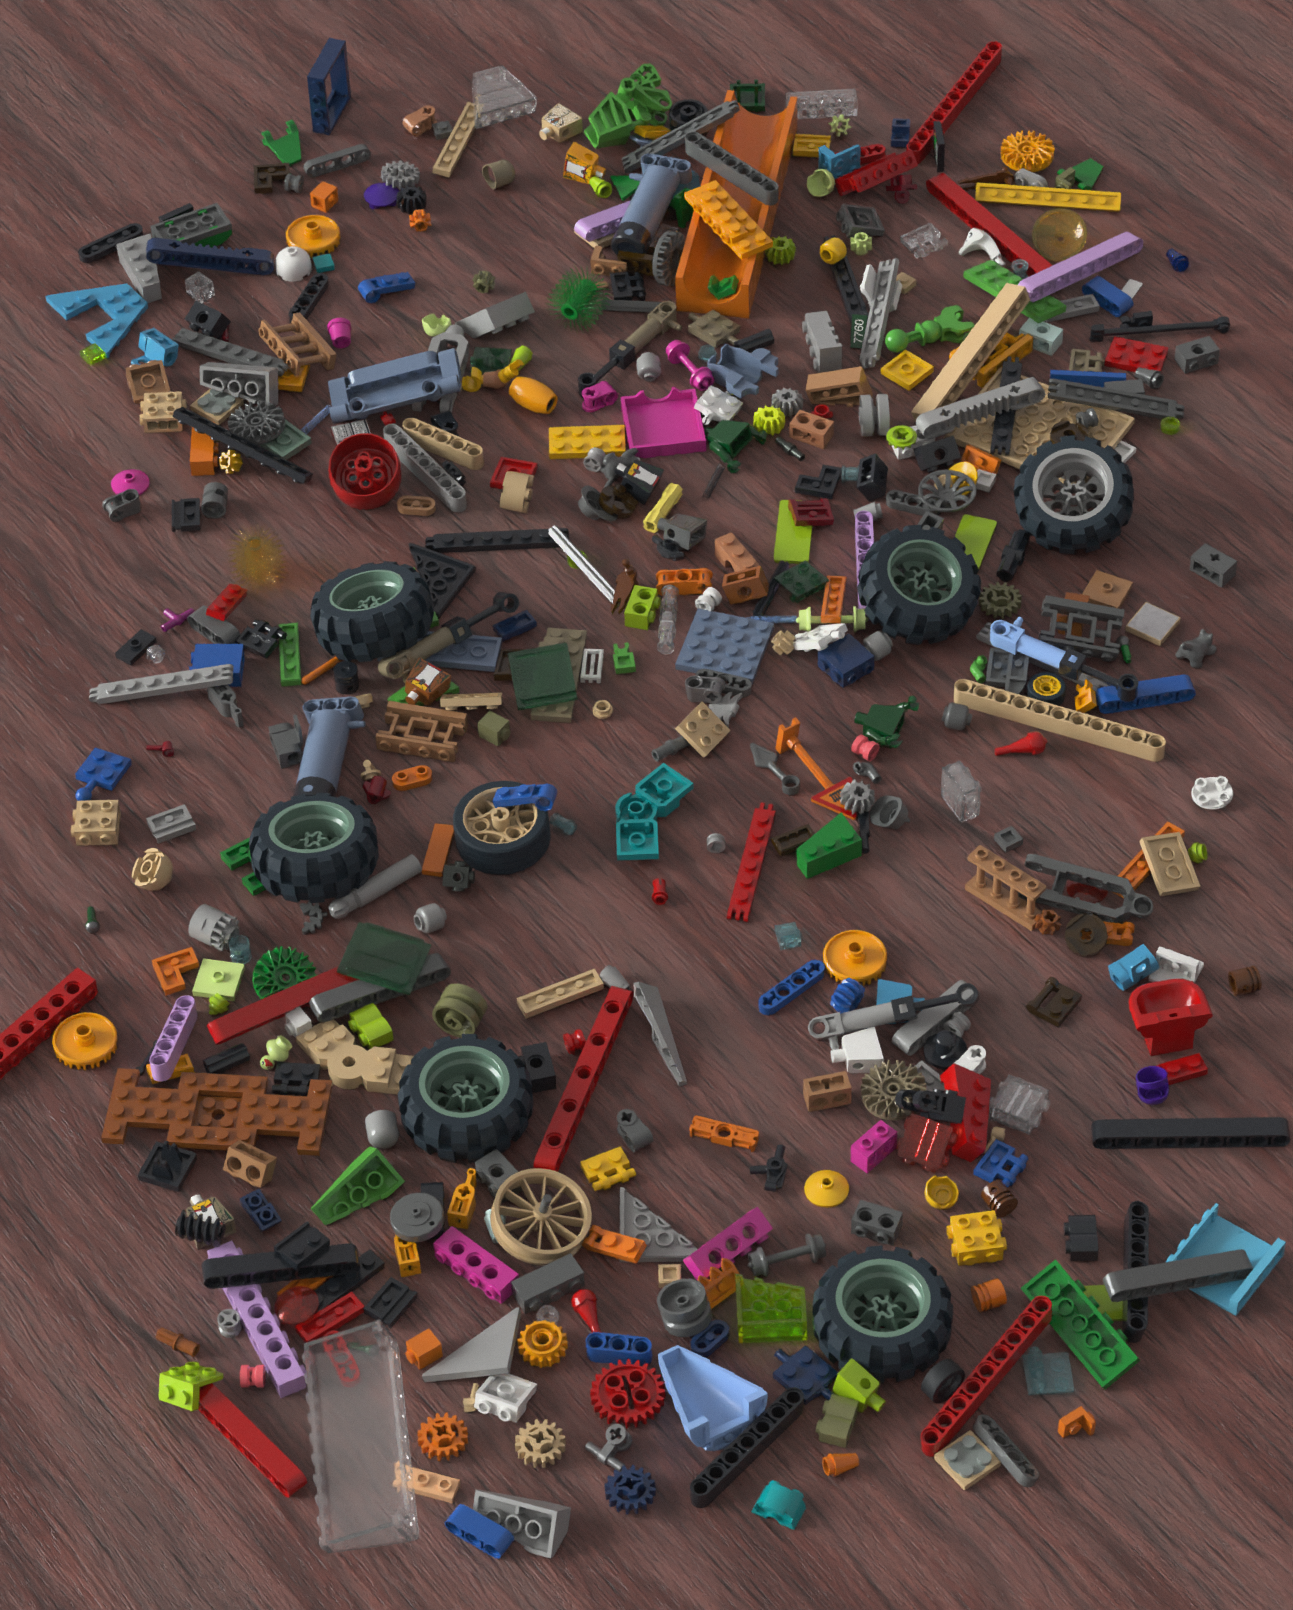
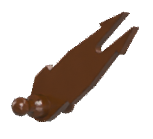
[958,166,1014,191]
[611,559,639,615]

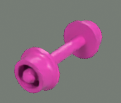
[666,340,714,391]

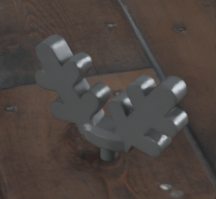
[300,901,328,935]

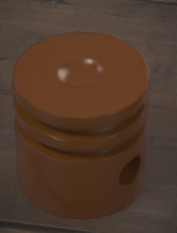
[1228,966,1262,996]
[981,1180,1018,1218]

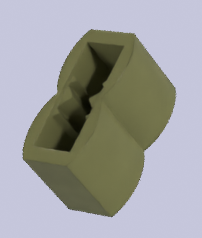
[816,1394,859,1448]

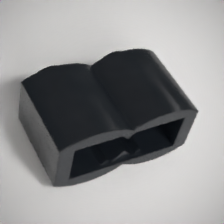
[1063,1215,1099,1261]

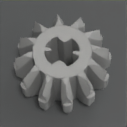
[771,387,803,418]
[840,779,875,815]

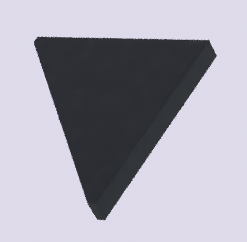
[409,542,476,619]

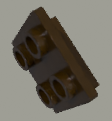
[617,247,655,276]

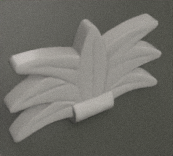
[709,692,743,727]

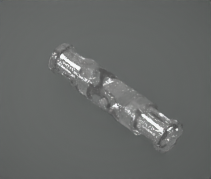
[657,585,679,654]

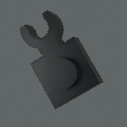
[1120,311,1153,328]

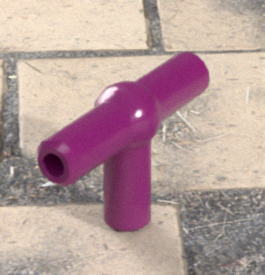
[161,608,195,632]

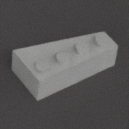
[116,233,162,303]

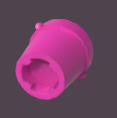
[327,318,351,349]

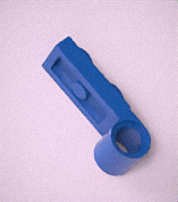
[358,272,415,303]
[492,784,558,811]

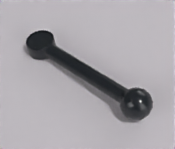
[136,1040,158,1076]

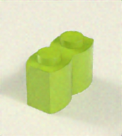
[348,1003,394,1050]

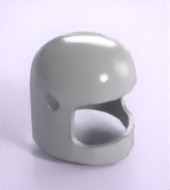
[365,1110,399,1149]

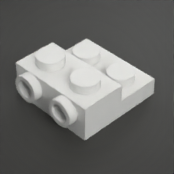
[474,1374,537,1422]

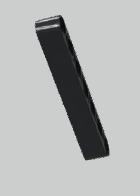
[1122,1201,1149,1343]
[201,1244,360,1289]
[690,1387,804,1508]

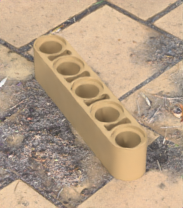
[403,418,484,470]

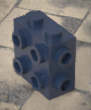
[817,634,875,688]

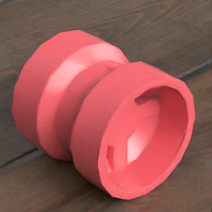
[851,734,880,762]
[240,1365,266,1388]

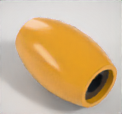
[509,377,558,414]

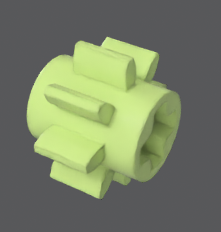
[828,114,851,137]
[850,232,872,255]

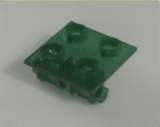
[470,347,512,374]
[774,560,829,603]

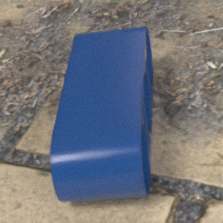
[1082,276,1134,317]
[586,1332,652,1366]
[445,1504,514,1559]

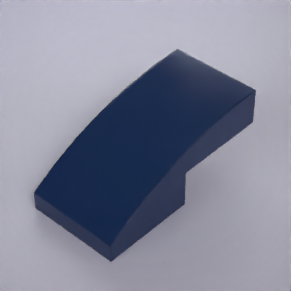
[891,118,910,148]

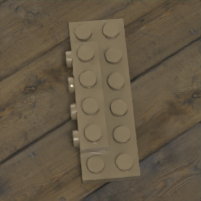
[530,628,587,723]

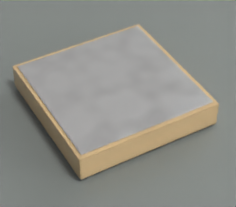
[1125,602,1181,646]

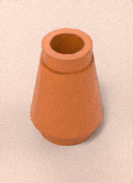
[822,1453,859,1477]

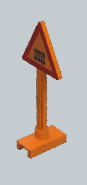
[775,717,857,820]

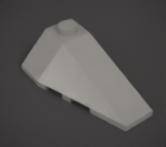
[473,1490,571,1558]

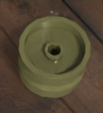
[432,983,488,1038]

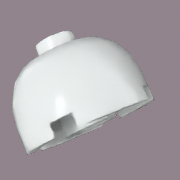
[275,246,312,282]

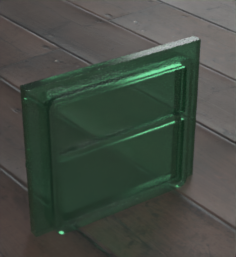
[508,642,578,711]
[337,922,431,995]

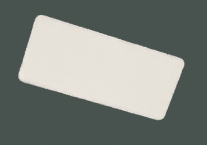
[1121,279,1143,298]

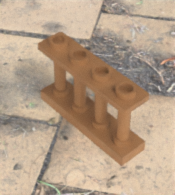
[259,313,337,376]
[965,845,1046,931]

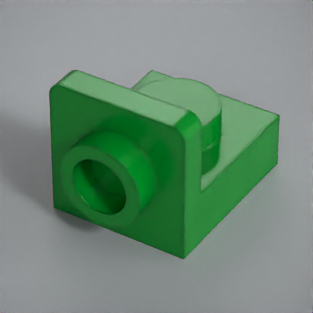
[708,275,739,300]

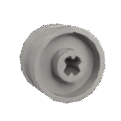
[859,394,890,436]

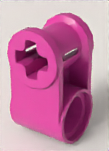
[582,381,619,412]

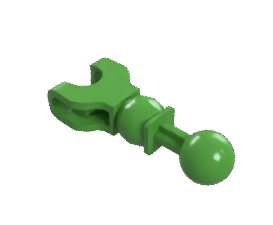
[885,305,975,353]

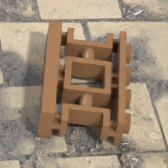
[376,701,468,762]

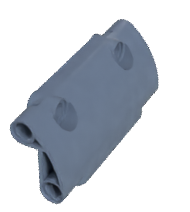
[328,348,462,424]

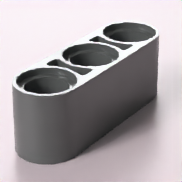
[187,605,240,644]

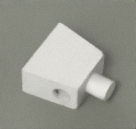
[831,1027,884,1073]

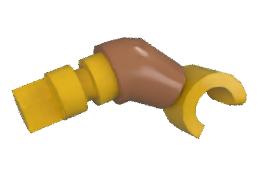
[462,359,524,392]

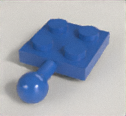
[75,748,132,801]

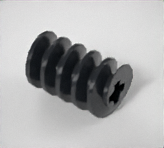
[175,1209,226,1247]

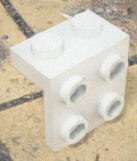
[860,264,902,312]

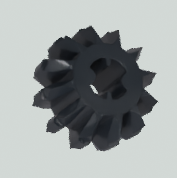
[396,185,427,214]

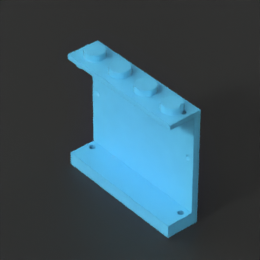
[1166,1203,1286,1316]

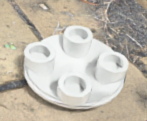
[1192,776,1233,810]

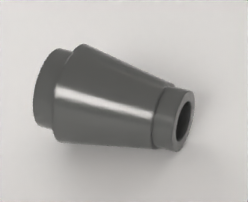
[1135,367,1164,389]

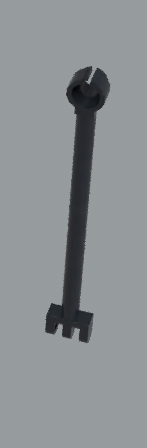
[1089,316,1231,342]

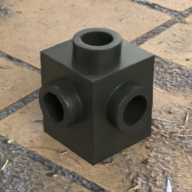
[442,861,475,891]

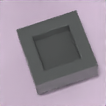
[432,120,452,140]
[994,826,1023,853]

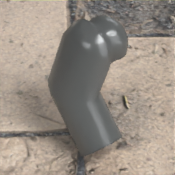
[853,761,882,784]

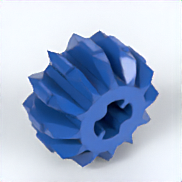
[830,977,865,1013]

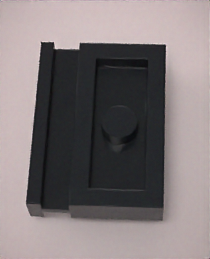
[172,498,201,532]
[274,1221,330,1270]
[364,1277,418,1329]

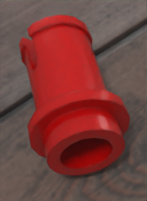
[652,878,668,905]

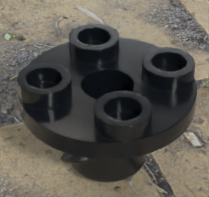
[924,1030,967,1070]

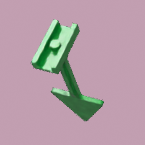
[610,175,694,229]

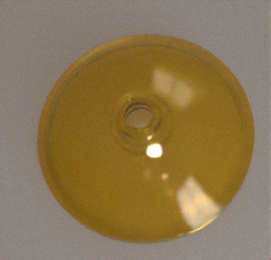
[1032,208,1087,261]

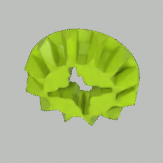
[886,425,917,449]

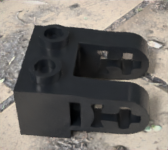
[895,1089,966,1124]

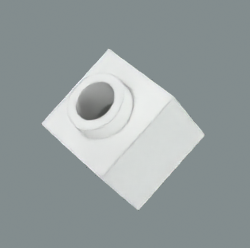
[284,1006,312,1038]

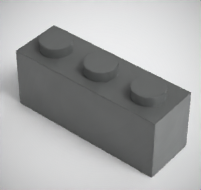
[511,1253,585,1314]

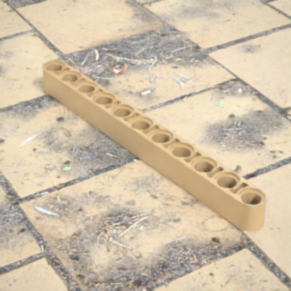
[954,679,1166,762]

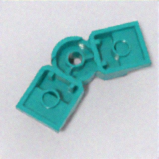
[615,763,694,861]

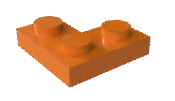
[152,947,199,996]

